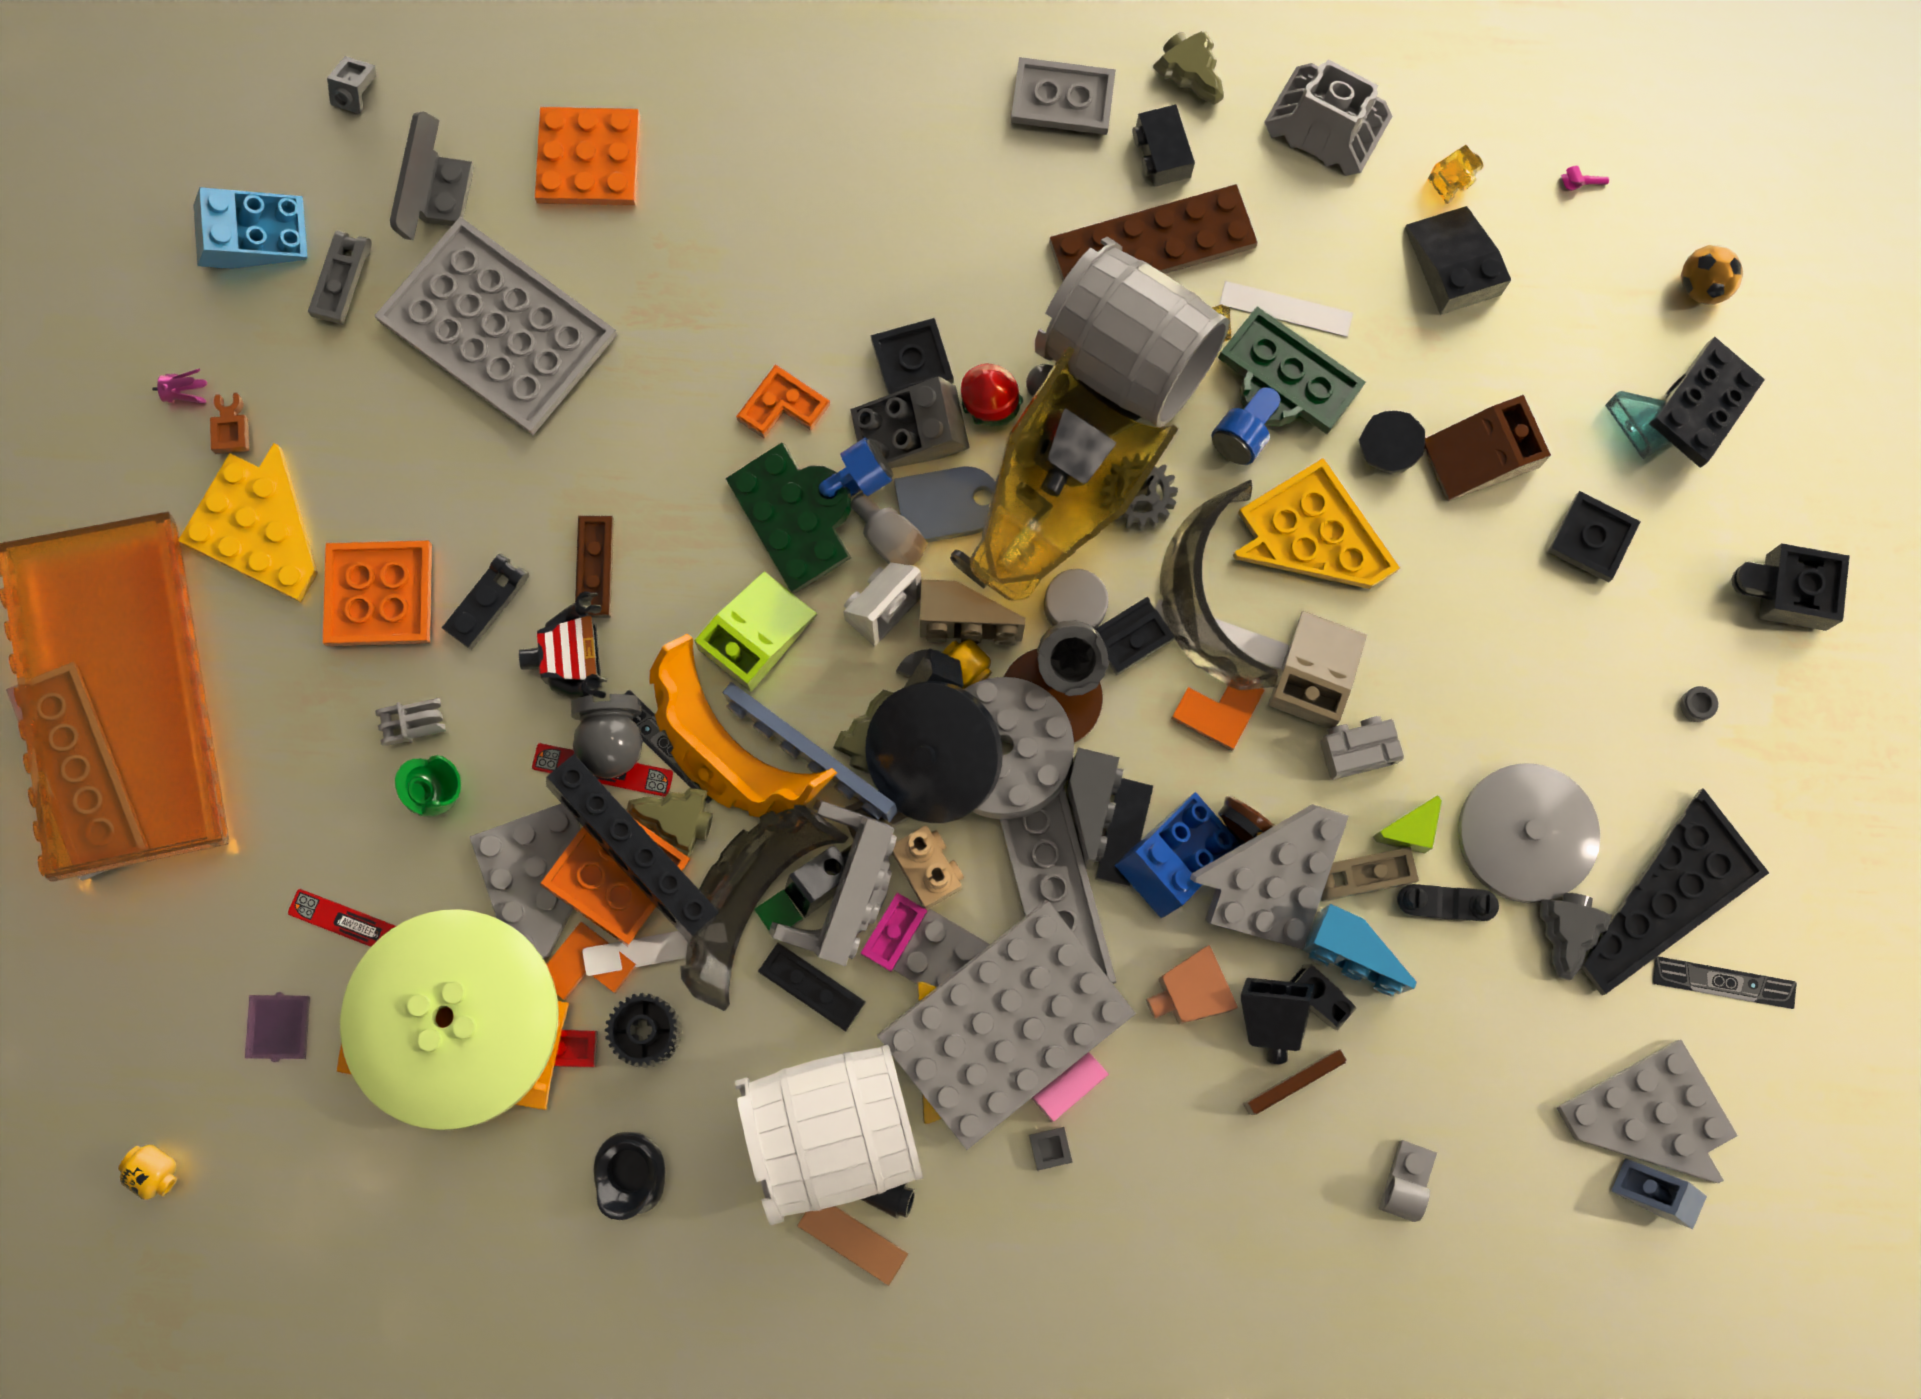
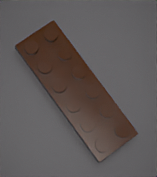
[1049,184,1258,282]

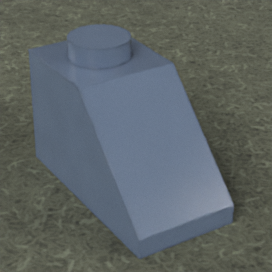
[1612,1158,1707,1229]

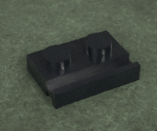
[1095,596,1175,676]

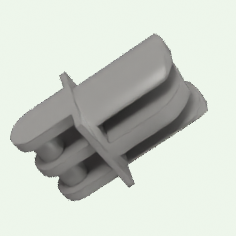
[375,698,446,746]

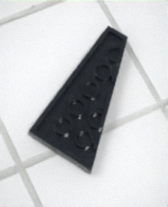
[1581,788,1769,995]

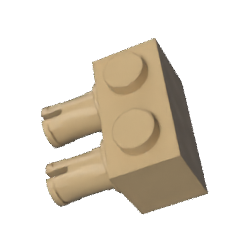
[892,825,964,910]

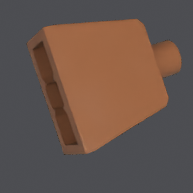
[1146,945,1238,1024]

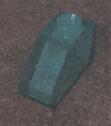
[1605,391,1670,459]

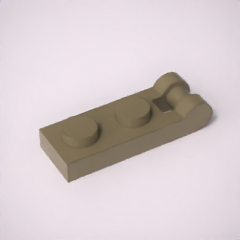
[1321,847,1419,902]

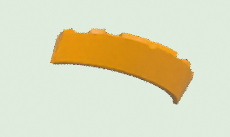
[649,634,837,818]

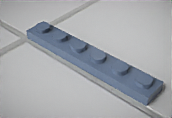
[722,682,898,823]

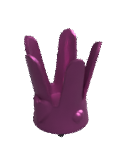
[152,368,207,403]

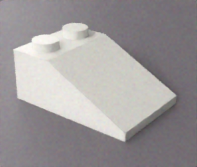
[844,562,921,647]

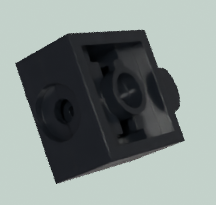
[1731,543,1850,631]

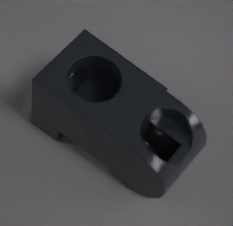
[1289,964,1356,1031]

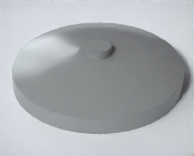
[1458,763,1600,903]

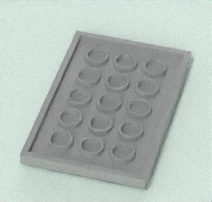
[375,217,617,435]
[877,900,1136,1150]

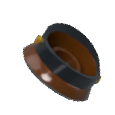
[1218,796,1275,845]

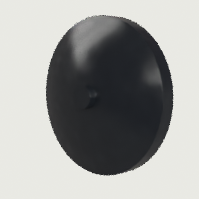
[865,681,1003,823]

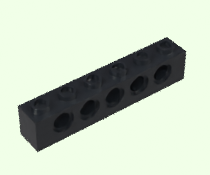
[546,754,719,943]

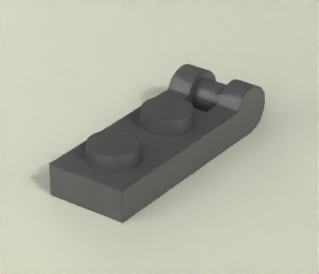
[308,231,372,325]

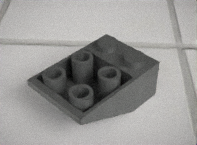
[850,376,970,468]
[1066,747,1124,870]

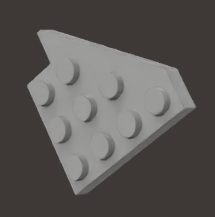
[470,803,581,959]
[1190,804,1349,949]
[1556,1040,1738,1183]

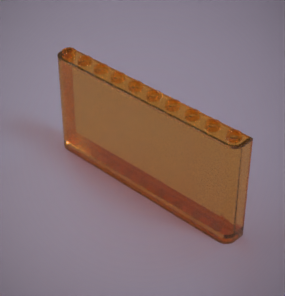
[0,511,229,882]

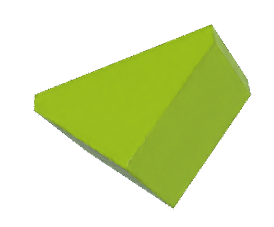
[1373,795,1442,854]

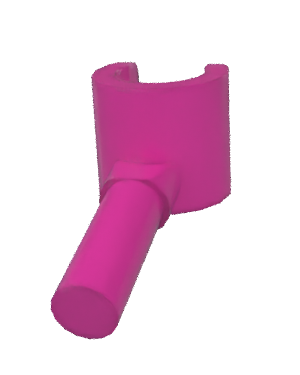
[1561,165,1609,191]

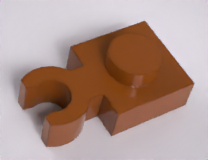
[210,393,249,454]

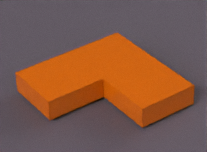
[736,364,830,438]
[1171,674,1265,751]
[546,922,636,1000]

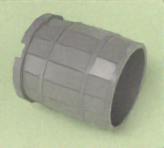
[1035,237,1230,428]

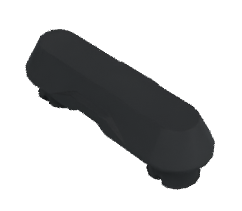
[1397,884,1499,921]

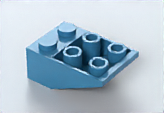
[193,187,307,269]
[1302,904,1417,997]

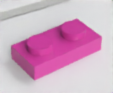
[861,892,927,972]

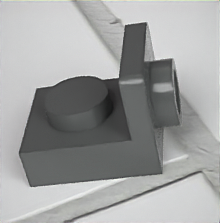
[327,56,376,113]

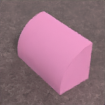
[1031,1052,1109,1122]

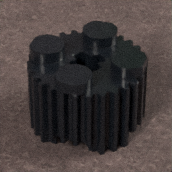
[605,993,682,1068]

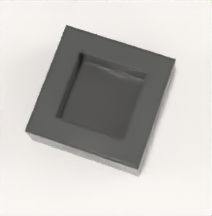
[1029,1127,1073,1171]

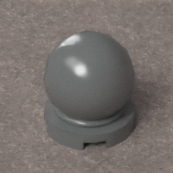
[1037,620,1109,696]
[571,694,643,779]

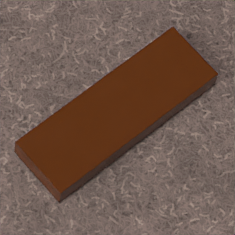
[575,516,614,618]
[1243,1049,1346,1115]

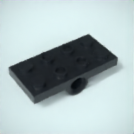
[1649,336,1765,468]

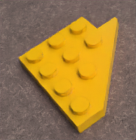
[178,443,318,603]
[1233,458,1400,589]

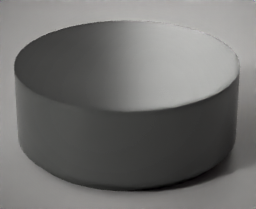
[1680,686,1719,722]

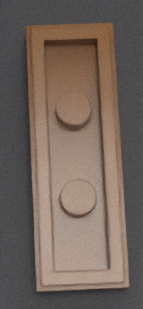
[797,1206,909,1286]

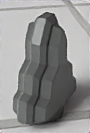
[1540,893,1612,980]

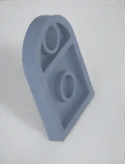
[894,466,1000,543]

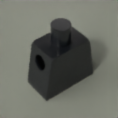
[1034,408,1117,497]
[784,844,852,918]
[1241,978,1315,1064]

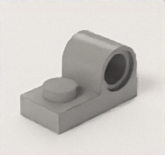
[1379,1140,1437,1222]

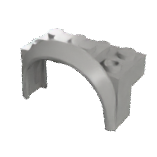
[769,799,897,966]

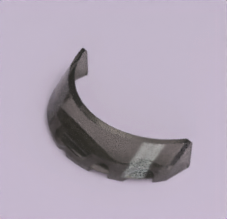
[1160,480,1278,690]
[680,805,849,1011]

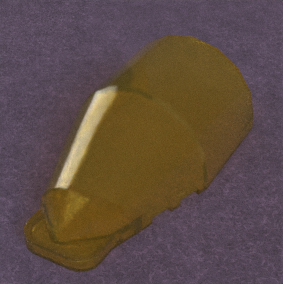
[970,346,1179,601]

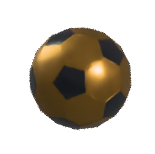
[1681,245,1744,305]

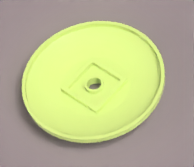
[340,909,559,1130]

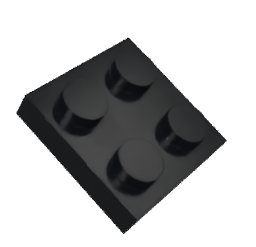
[871,318,954,395]
[1548,491,1641,583]

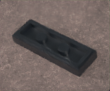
[1095,778,1153,888]
[758,942,866,1032]

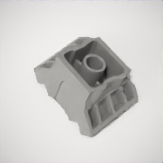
[1264,59,1393,176]

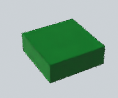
[754,889,804,931]

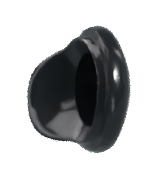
[593,1132,665,1220]

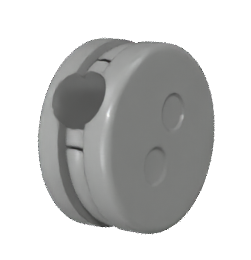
[1044,569,1108,629]

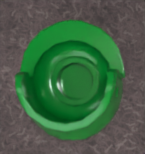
[395,755,461,817]

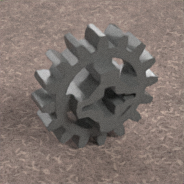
[1103,455,1178,530]

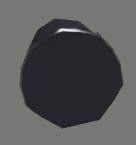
[1359,411,1425,474]

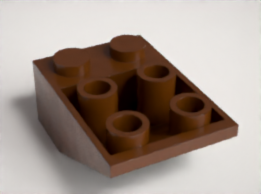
[1424,395,1551,501]

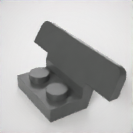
[390,111,474,240]

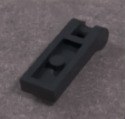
[442,553,529,650]

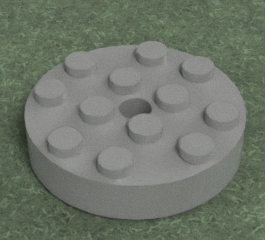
[964,677,1074,819]

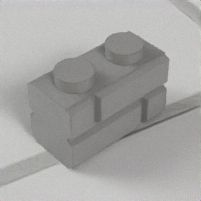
[1320,716,1404,780]

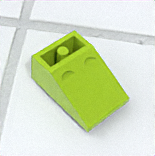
[694,572,817,692]

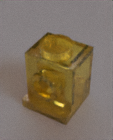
[1427,145,1484,204]

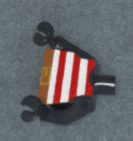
[519,591,608,700]

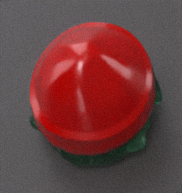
[961,363,1024,427]

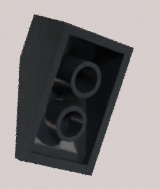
[1405,206,1511,315]

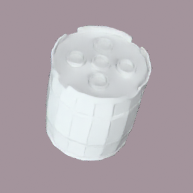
[735,1044,923,1225]

